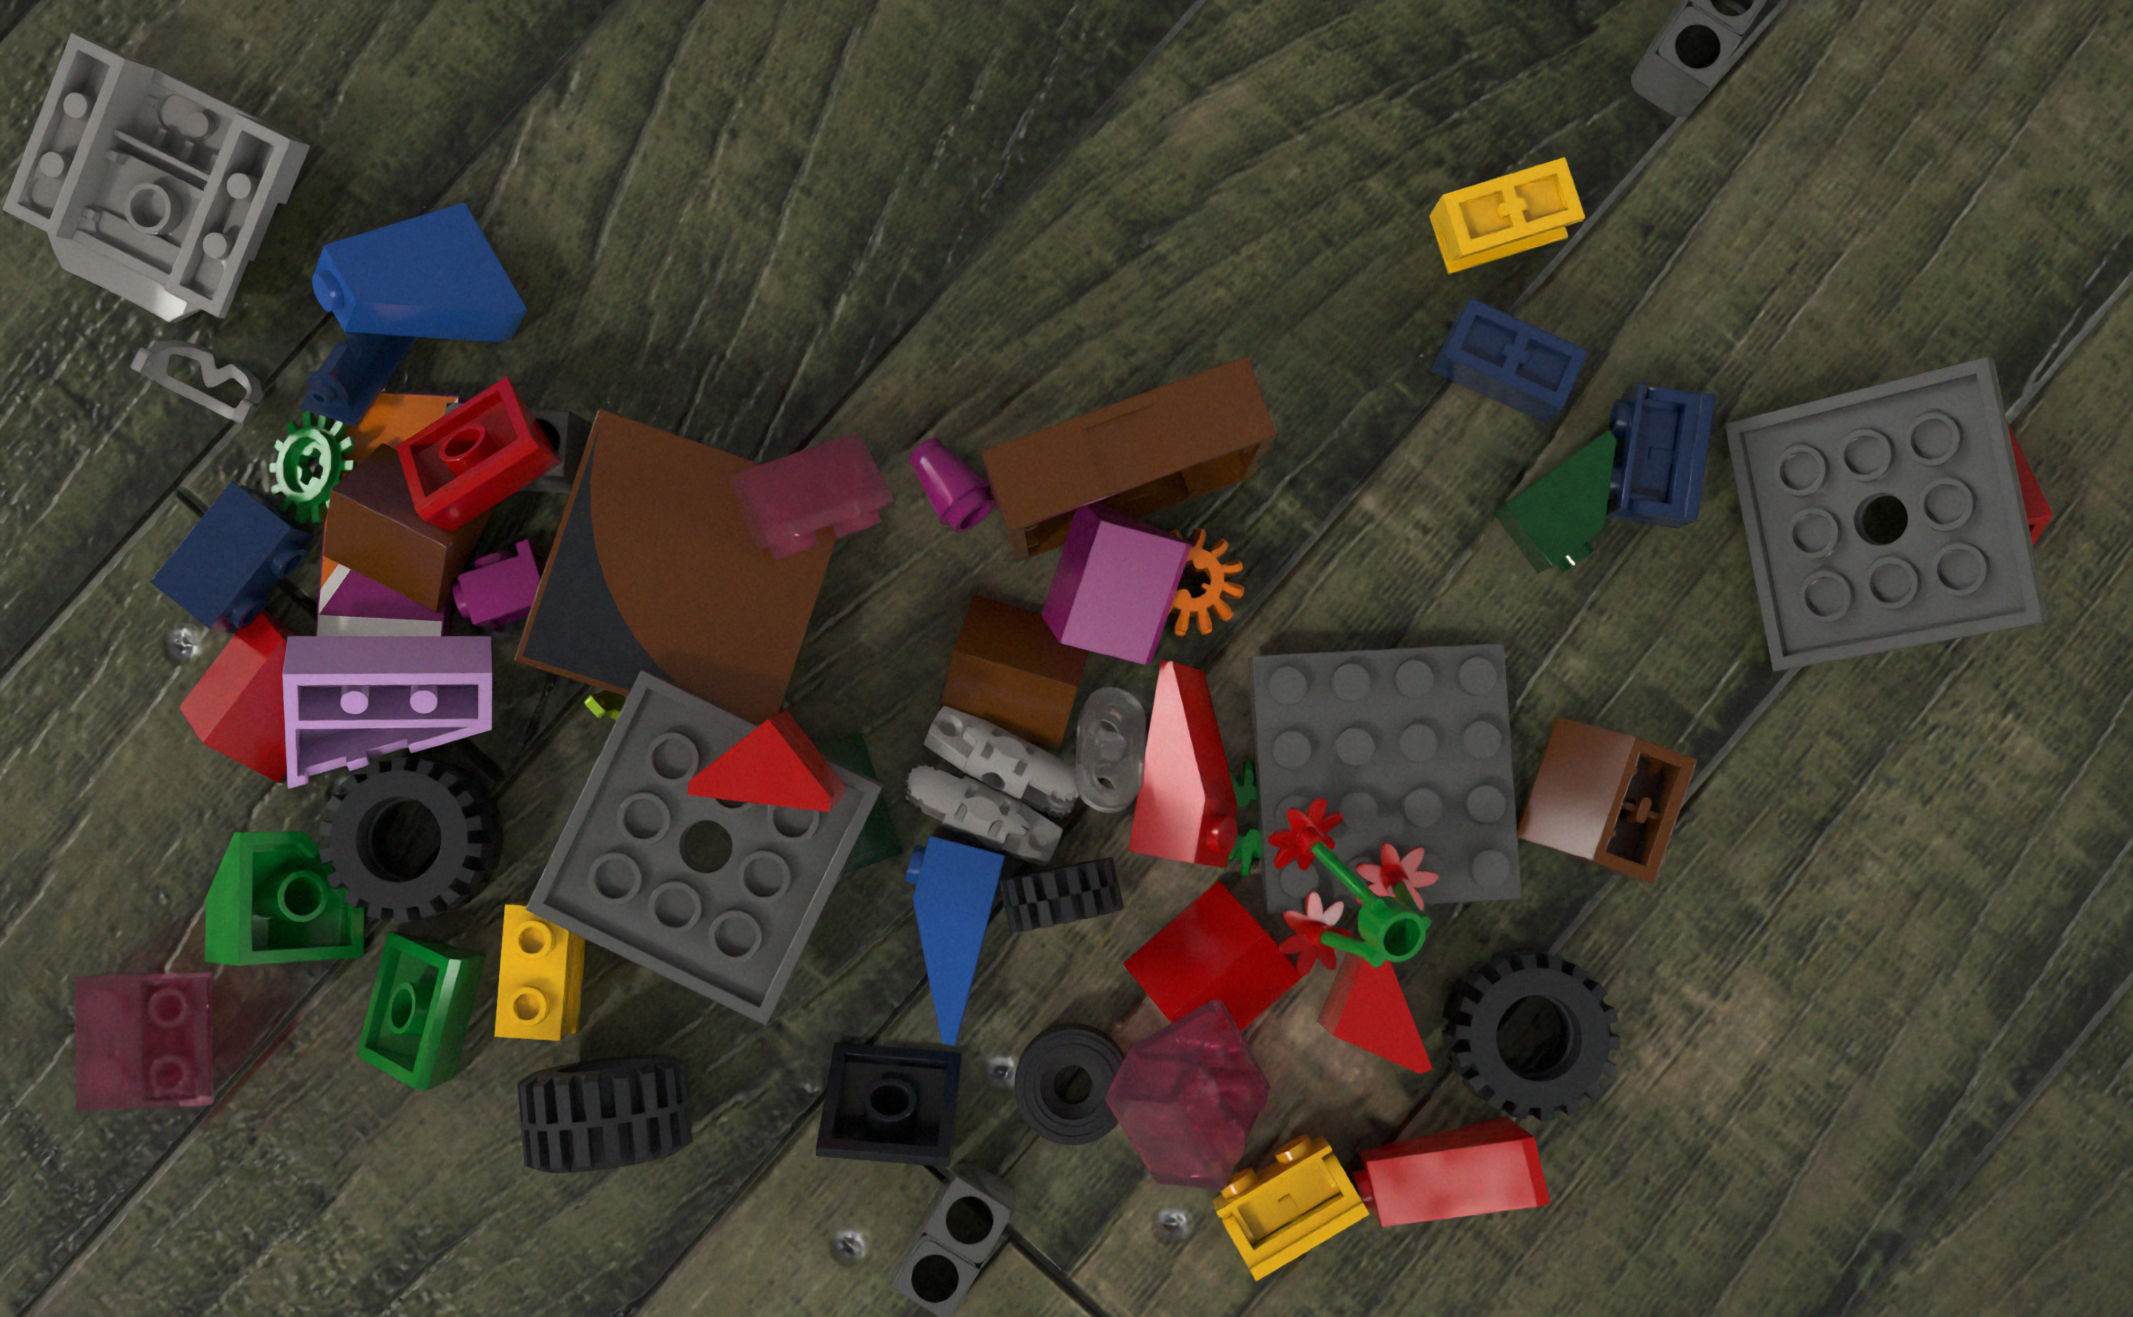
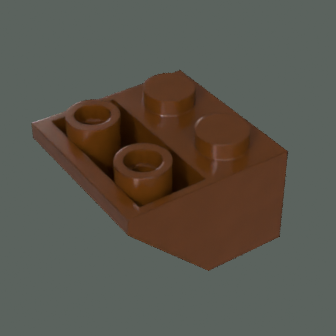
[1516,717,1697,884]

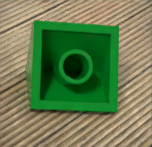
[356,931,487,1090]

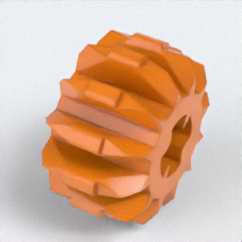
[1167,528,1244,637]

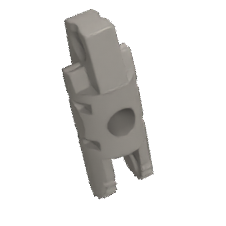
[924,706,1086,819]
[904,764,1063,867]

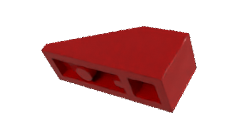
[1128,660,1237,868]

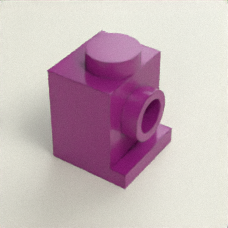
[452,539,547,630]

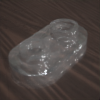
[1075,687,1146,813]

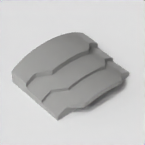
[2,33,310,323]

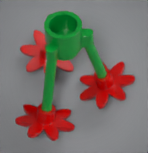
[1268,797,1439,976]

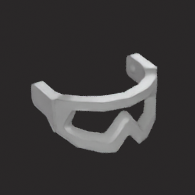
[131,340,264,425]

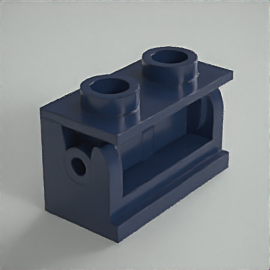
[1431,297,1589,423]
[1606,382,1715,529]
[150,481,314,634]

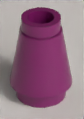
[908,437,996,533]

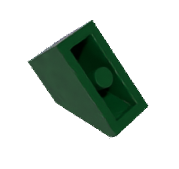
[1493,430,1617,573]

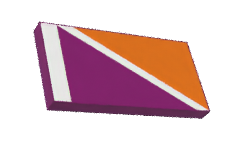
[315,392,466,636]

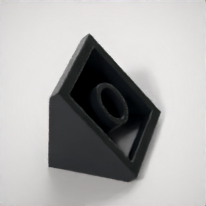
[816,1042,962,1167]

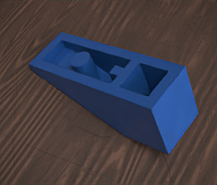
[906,835,1006,1047]

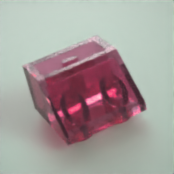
[729,432,894,561]
[75,969,214,1111]
[1104,1000,1271,1191]

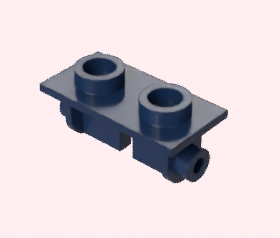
[300,332,419,427]

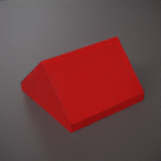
[396,376,562,532]
[179,610,299,783]
[687,710,845,812]
[1123,880,1303,1061]
[1317,935,1433,1074]

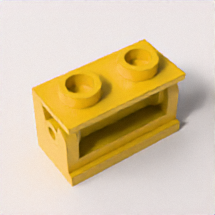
[1429,157,1585,275]
[494,901,586,1041]
[1212,1135,1369,1281]

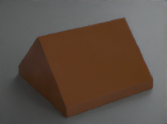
[323,443,496,613]
[939,595,1089,752]

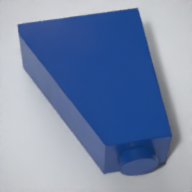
[312,202,527,343]

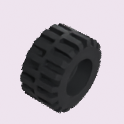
[319,757,504,922]
[1441,949,1621,1121]
[517,1054,693,1173]

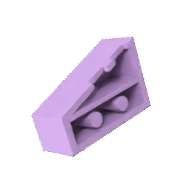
[282,636,492,789]

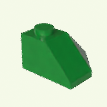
[205,831,364,966]

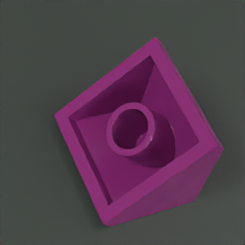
[1042,502,1192,665]

